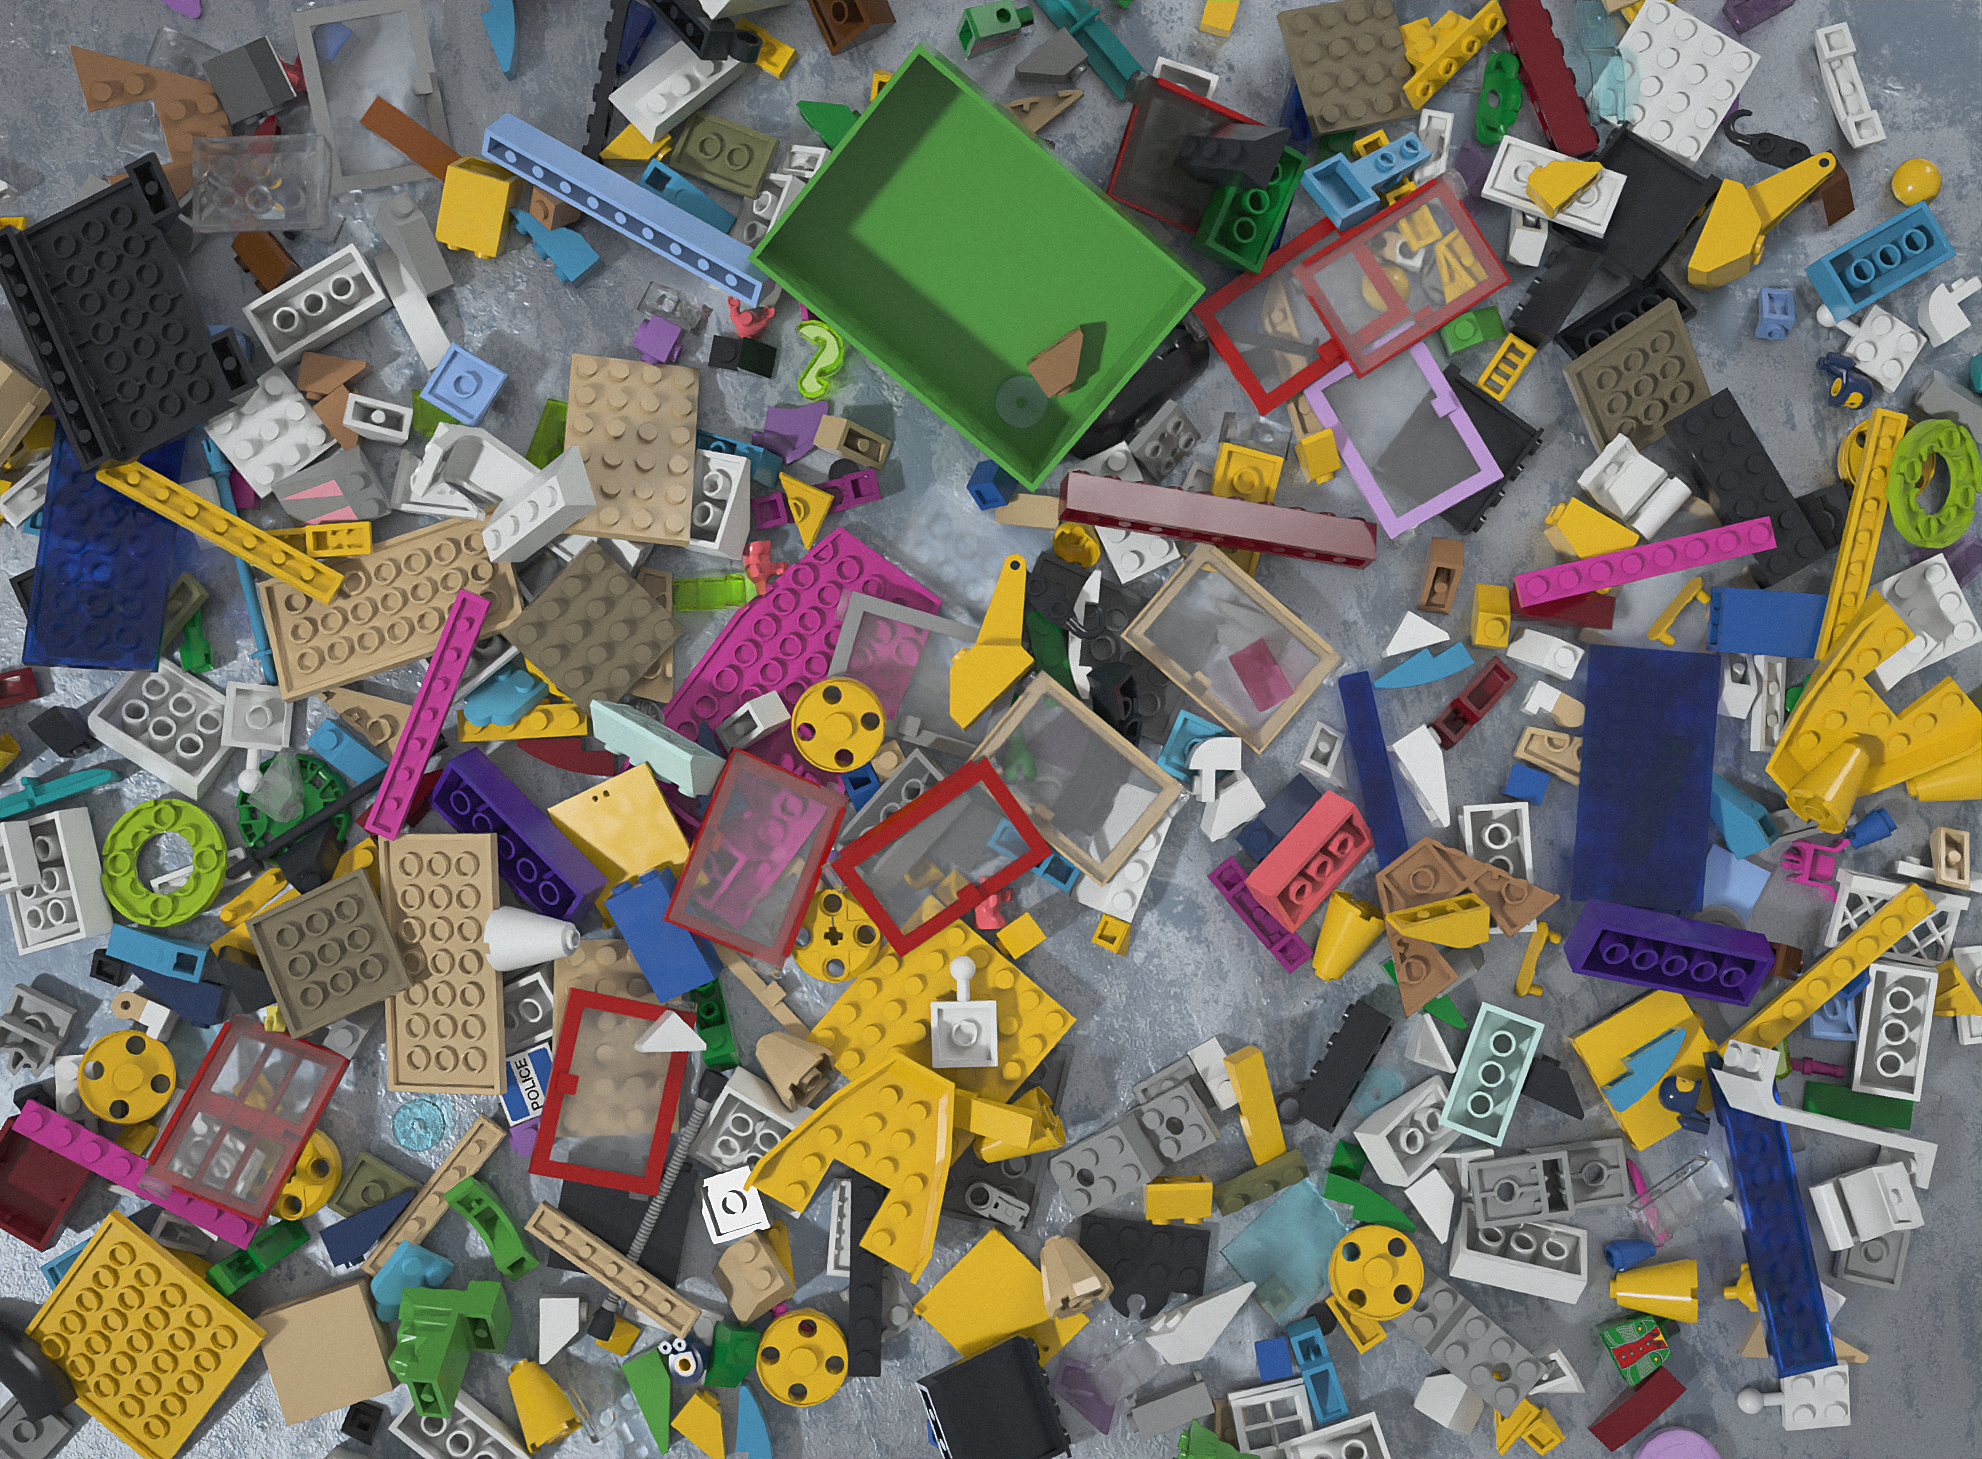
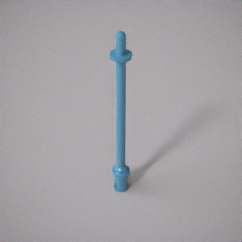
[202,438,278,686]

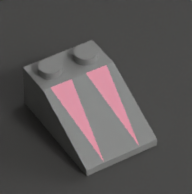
[271,445,391,528]

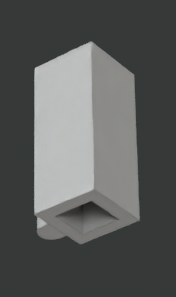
[1915,369,1982,444]
[1127,1369,1215,1440]

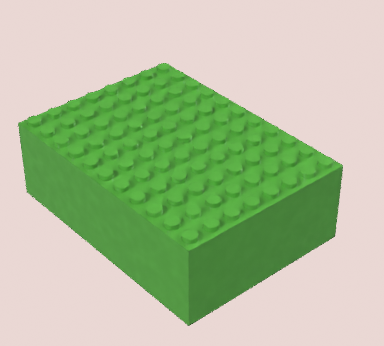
[747,38,1207,493]

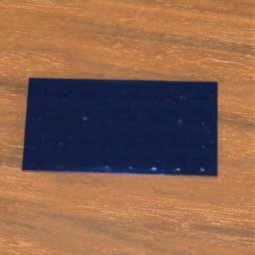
[21,417,189,673]
[1569,644,1721,913]

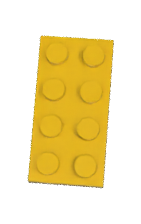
[1194,442,1284,579]

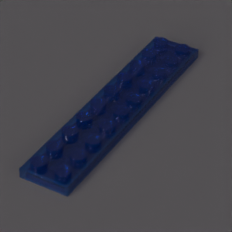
[1702,1050,1838,1379]

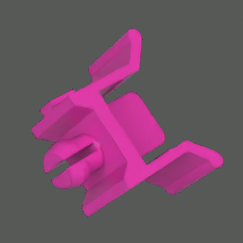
[1780,839,1850,902]

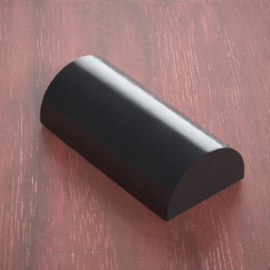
[1552,270,1697,366]

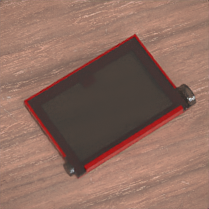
[1105,70,1306,236]

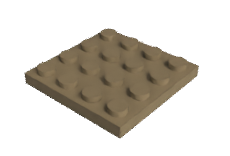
[1276,0,1425,138]
[1561,298,1712,457]
[501,539,685,719]
[244,867,415,1041]

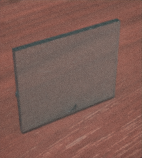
[1220,1179,1358,1328]

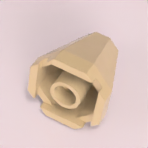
[755,1031,836,1111]
[1040,1235,1114,1320]

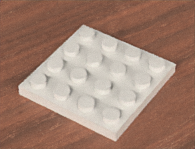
[1585,0,1761,170]

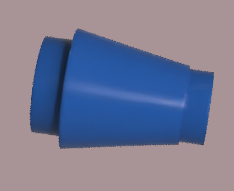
[1845,807,1897,850]
[1604,1237,1656,1272]

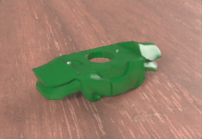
[1475,51,1523,145]

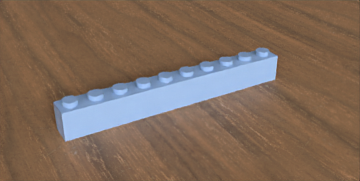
[481,112,776,308]

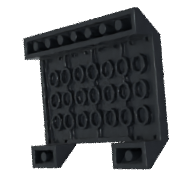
[0,152,260,474]

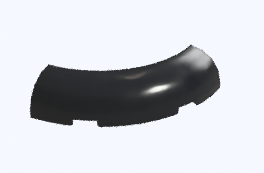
[1068,327,1210,460]
[1054,661,1143,837]
[0,1319,78,1423]

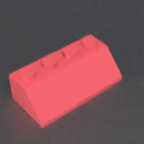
[1244,790,1376,934]

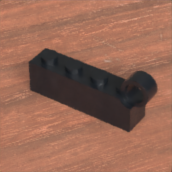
[645,0,763,63]
[1274,1000,1396,1134]

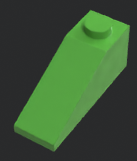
[621,1343,674,1455]

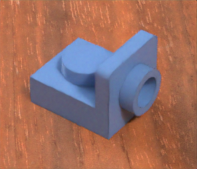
[1755,287,1795,340]

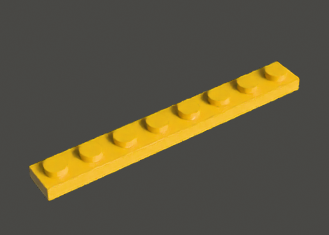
[1814,408,1908,661]
[96,461,345,606]
[1715,882,1936,1060]

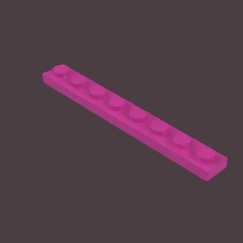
[1513,516,1777,608]
[364,588,493,841]
[12,1099,260,1250]

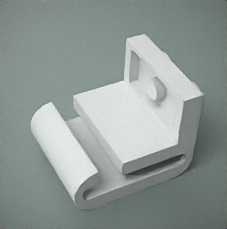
[1577,433,1692,542]
[1808,1161,1925,1251]

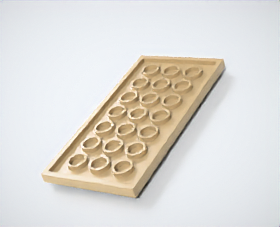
[258,503,525,704]
[378,833,507,1095]

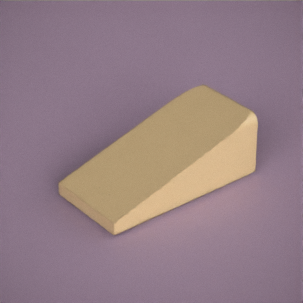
[994,493,1059,531]
[1930,826,1970,890]

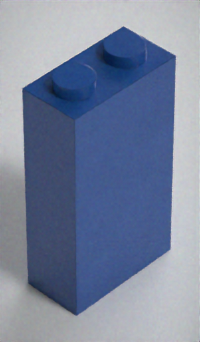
[1706,586,1829,659]
[604,866,725,1003]

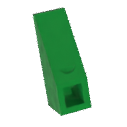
[689,975,743,1072]

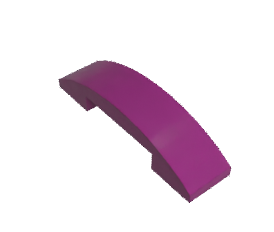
[750,468,882,531]
[1207,855,1314,974]

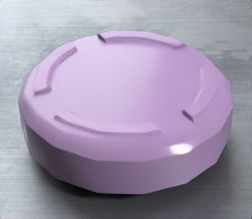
[1634,1426,1721,1459]

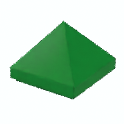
[1329,1139,1367,1180]

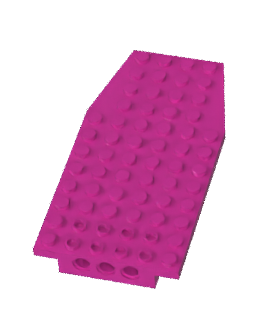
[596,526,943,931]

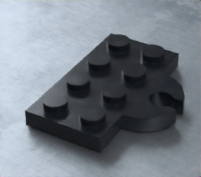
[1078,1214,1211,1320]

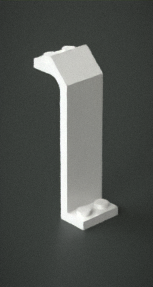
[411,422,655,579]
[1711,1039,1938,1189]

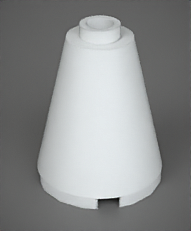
[484,906,581,971]

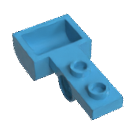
[1300,131,1432,231]

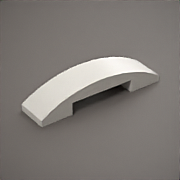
[1814,22,1886,149]
[374,249,451,372]
[1067,570,1101,701]

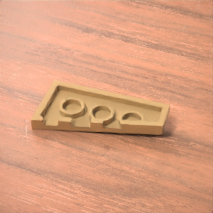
[625,566,674,704]
[1512,726,1657,810]

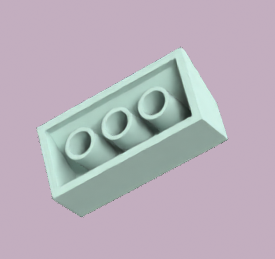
[590,699,726,798]
[1438,1001,1545,1147]

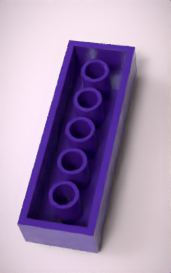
[427,746,609,925]
[1563,898,1776,1007]

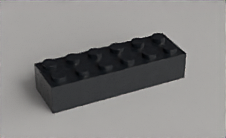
[1662,387,1827,590]

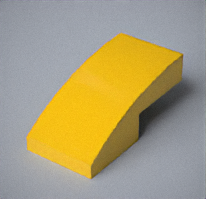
[735,16,799,81]

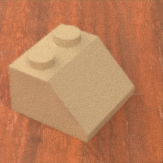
[712,1231,798,1328]

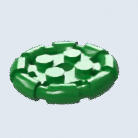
[236,753,352,867]

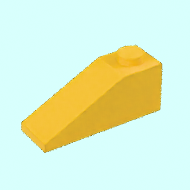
[1386,893,1490,949]

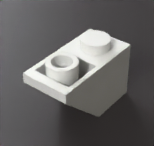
[1200,770,1266,842]

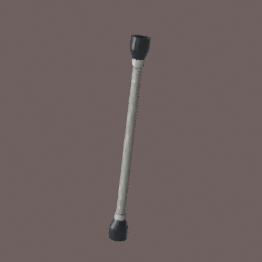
[585,1068,729,1341]

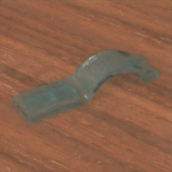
[1574,0,1625,126]

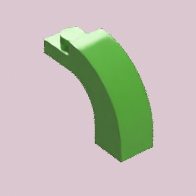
[444,1175,541,1282]

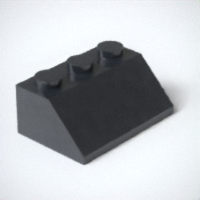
[1174,122,1292,190]
[1508,244,1605,351]

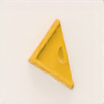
[779,472,835,550]
[1493,1370,1541,1456]

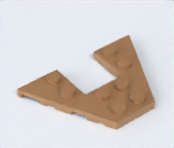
[68,46,236,200]
[1375,836,1561,1019]

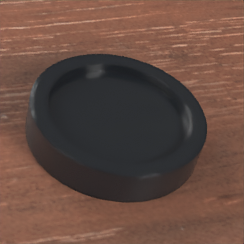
[828,459,860,481]
[1304,1303,1337,1336]

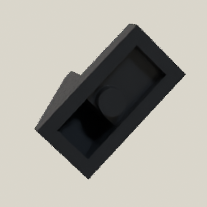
[708,335,777,380]

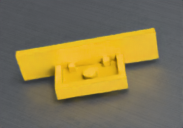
[1403,0,1507,110]

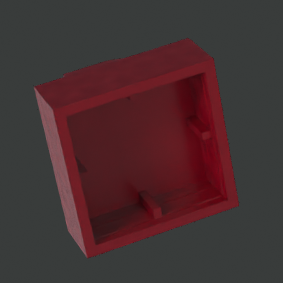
[0,1114,98,1253]

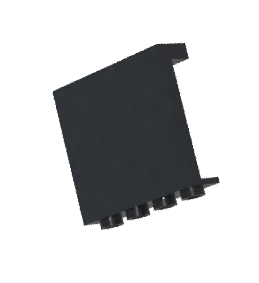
[1548,120,1722,292]
[1372,362,1544,536]
[547,1144,700,1290]
[915,1332,1072,1459]

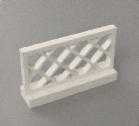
[1824,868,1971,967]

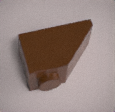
[1807,149,1855,228]
[1767,941,1803,981]

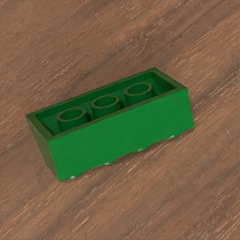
[1190,145,1310,275]

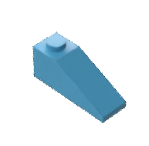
[306,718,389,797]

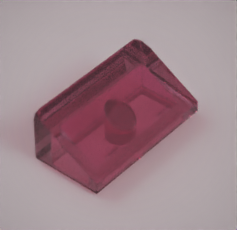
[1229,638,1294,712]

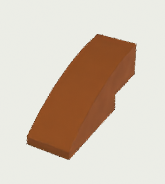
[360,95,462,183]

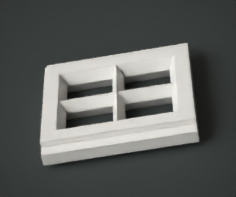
[1227,1376,1314,1459]

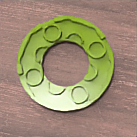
[1885,419,1982,548]
[101,798,228,928]

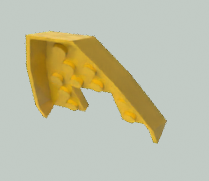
[1765,588,1982,797]
[742,1052,955,1284]

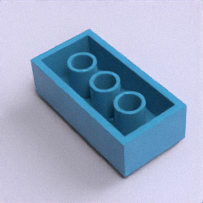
[1804,200,1957,324]

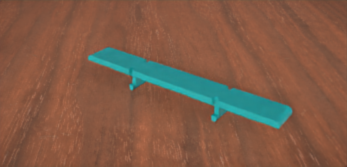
[1033,0,1150,102]
[0,768,124,823]

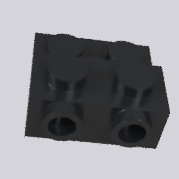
[1794,481,1854,556]

